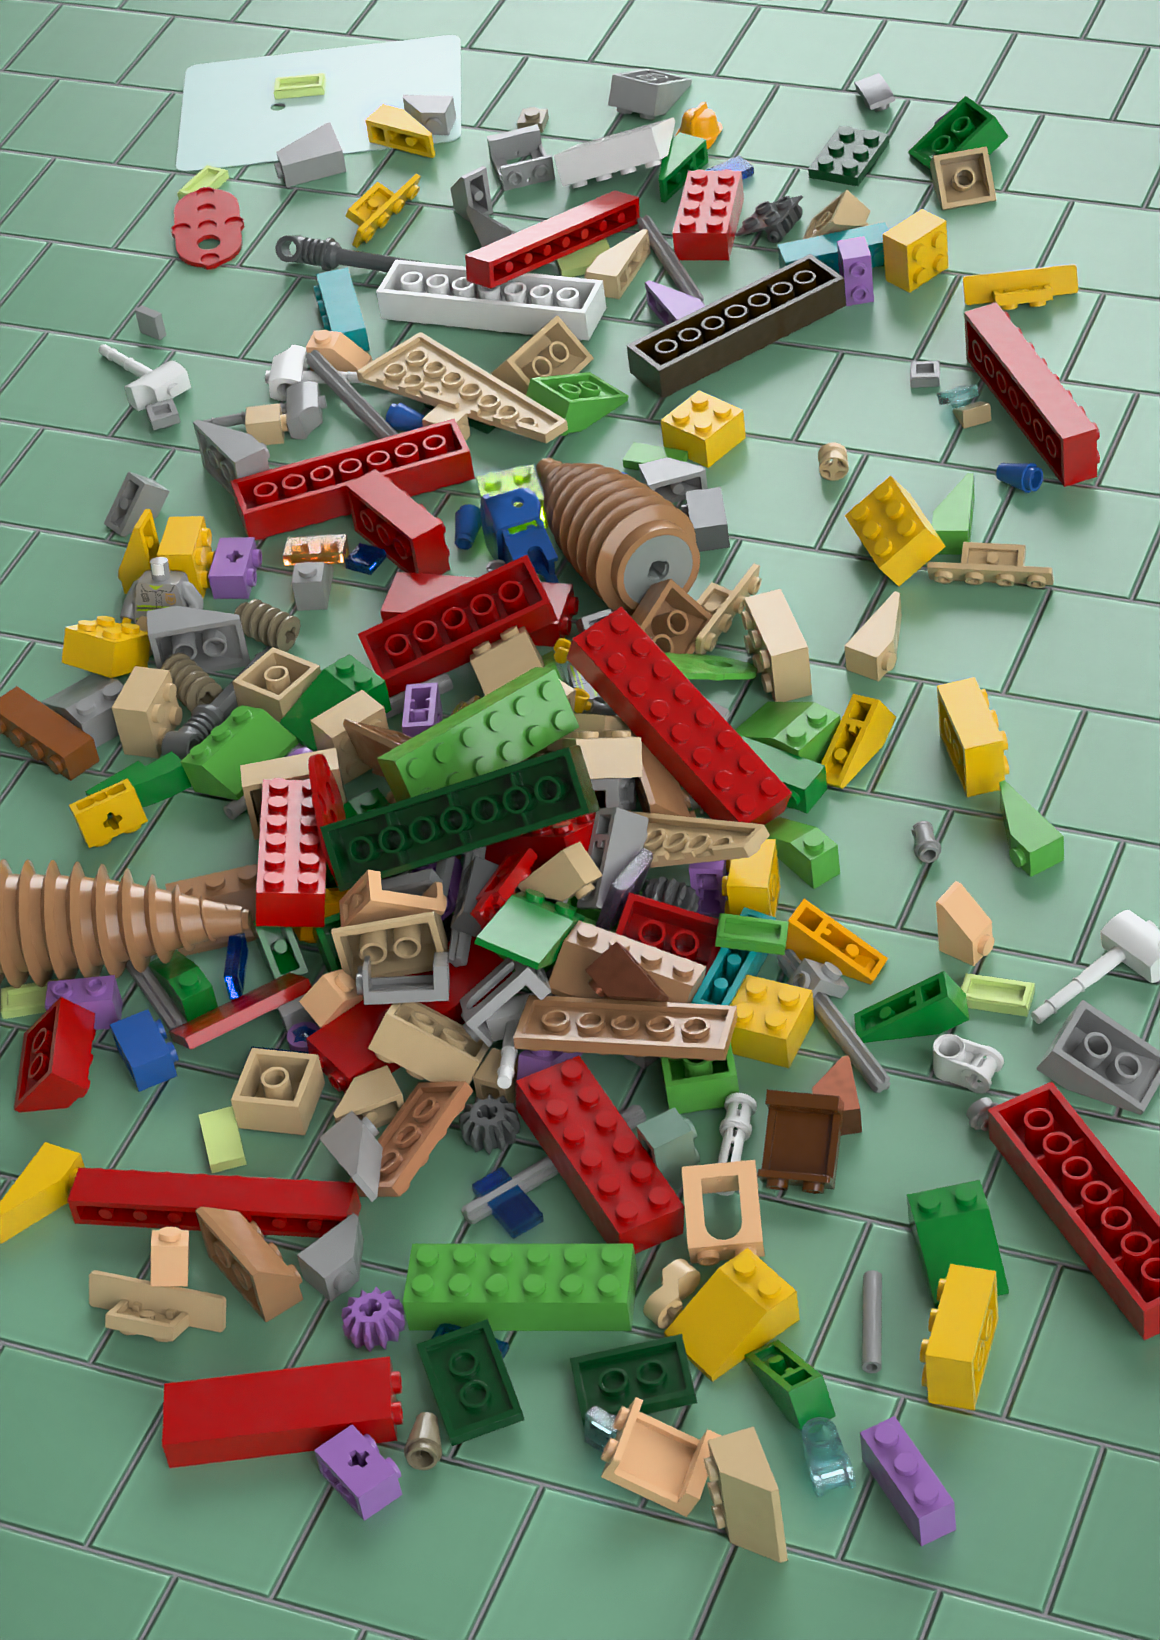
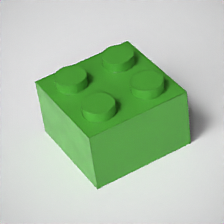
[660,1042,739,1114]

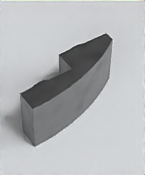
[854,73,895,112]

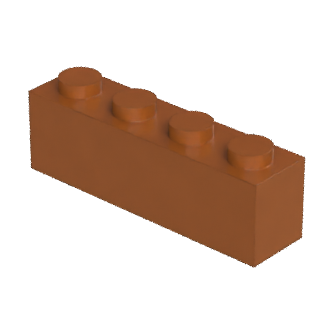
[0,686,100,781]

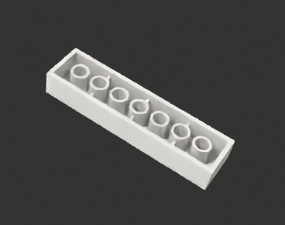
[376,260,606,341]

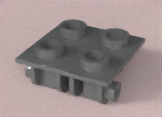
[735,195,803,243]

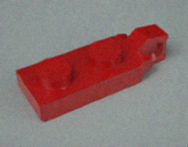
[470,848,538,929]

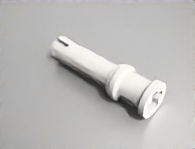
[717,1093,757,1196]

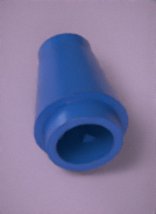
[386,403,425,432]
[996,463,1043,493]
[455,504,482,550]

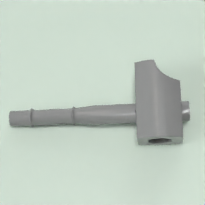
[202,381,327,439]

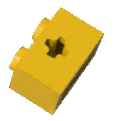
[69,778,148,848]

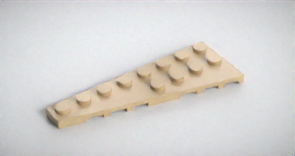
[356,332,568,444]
[629,811,770,870]

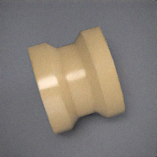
[818,442,849,481]

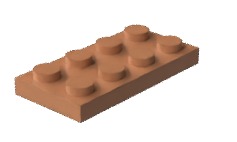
[348,1081,473,1197]

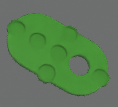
[665,653,757,681]

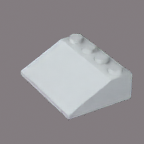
[554,117,675,189]

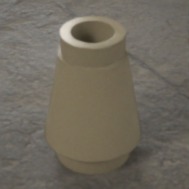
[404,1412,442,1470]

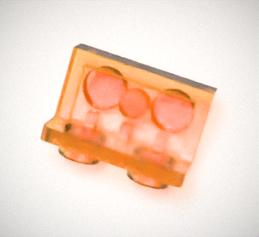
[283,534,350,566]

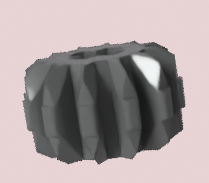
[642,877,699,913]
[459,1094,521,1155]

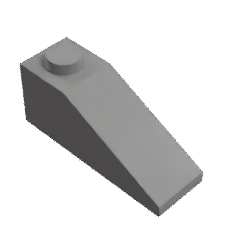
[577,807,649,909]
[319,1111,383,1202]

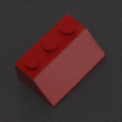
[616,892,722,976]
[14,997,96,1113]

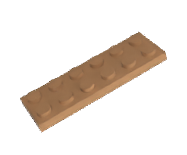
[513,995,738,1061]

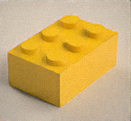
[844,475,946,586]
[937,677,1009,797]
[920,1264,999,1410]

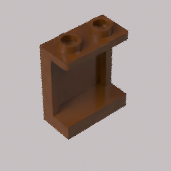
[757,1090,844,1194]

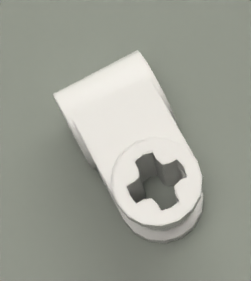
[933,1034,1004,1093]

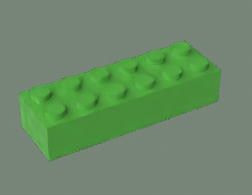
[377,667,579,802]
[403,1244,638,1331]

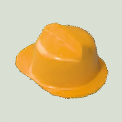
[675,102,723,150]

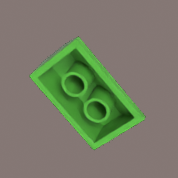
[180,705,299,800]

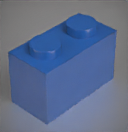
[110,1009,179,1092]

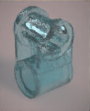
[802,1417,856,1497]

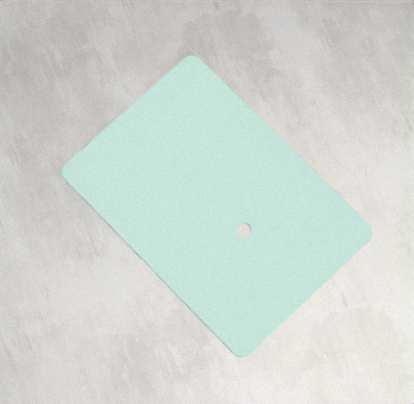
[176,35,461,172]

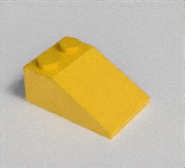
[664,1248,800,1382]

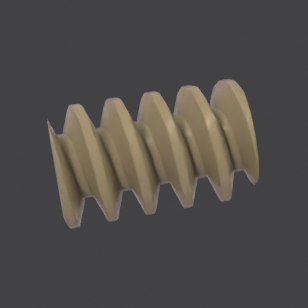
[234,599,300,652]
[161,653,223,712]

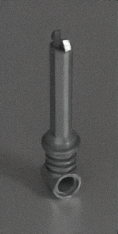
[275,235,421,272]
[161,650,267,760]

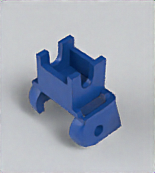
[480,488,559,583]

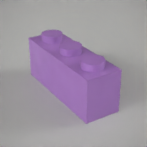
[860,1416,956,1547]

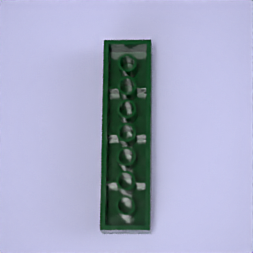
[320,745,600,892]

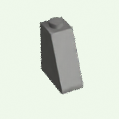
[274,123,347,188]

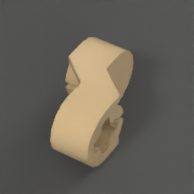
[643,1258,701,1329]

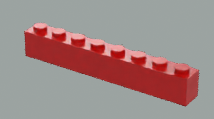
[465,190,640,289]
[67,1168,361,1238]

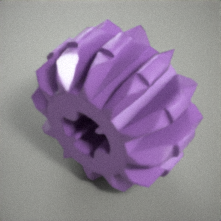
[341,1286,405,1352]

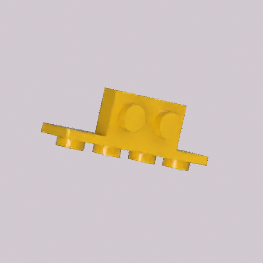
[346,173,421,248]
[963,264,1078,310]

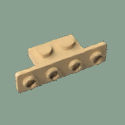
[927,542,1054,588]
[695,563,762,654]
[89,1270,226,1342]

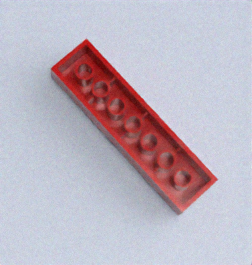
[964,302,1100,487]
[230,418,475,540]
[566,606,792,825]
[988,1081,1160,1341]

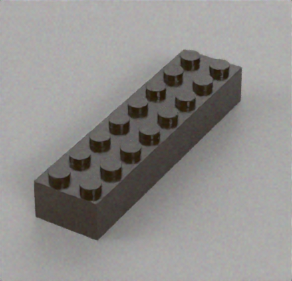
[627,254,846,399]

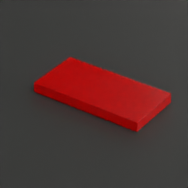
[169,972,312,1050]

